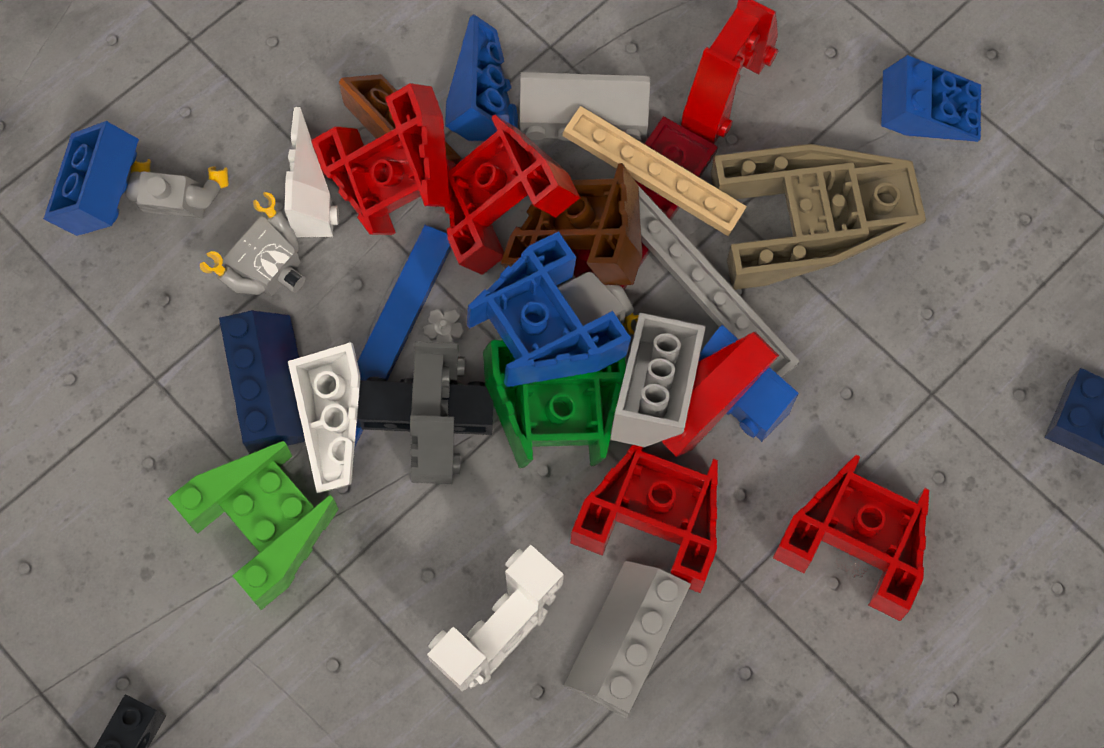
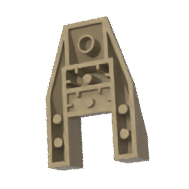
[711,144,926,290]

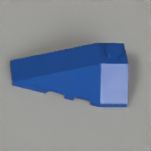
[445,14,518,141]

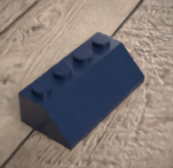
[219,310,305,454]

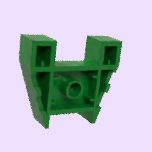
[483,340,626,468]

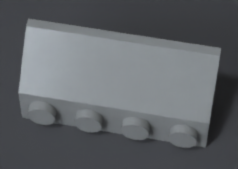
[520,72,650,141]
[611,313,706,447]
[563,561,691,718]

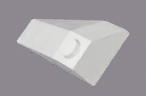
[288,342,360,493]

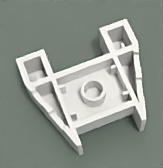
[427,545,564,691]

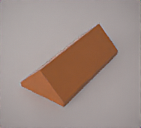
[339,74,461,164]

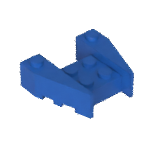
[467,231,631,387]

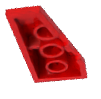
[662,331,779,457]

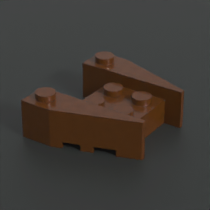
[500,163,642,285]

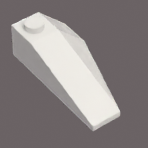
[284,107,339,237]

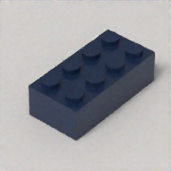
[1044,368,1104,465]

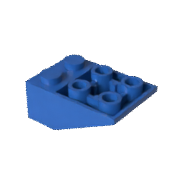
[881,55,981,142]

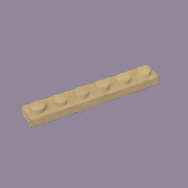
[562,106,747,236]

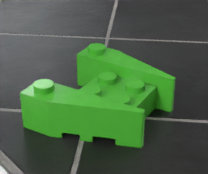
[167,441,338,610]

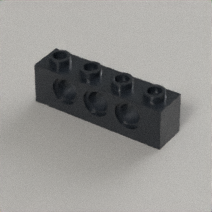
[94,694,166,748]

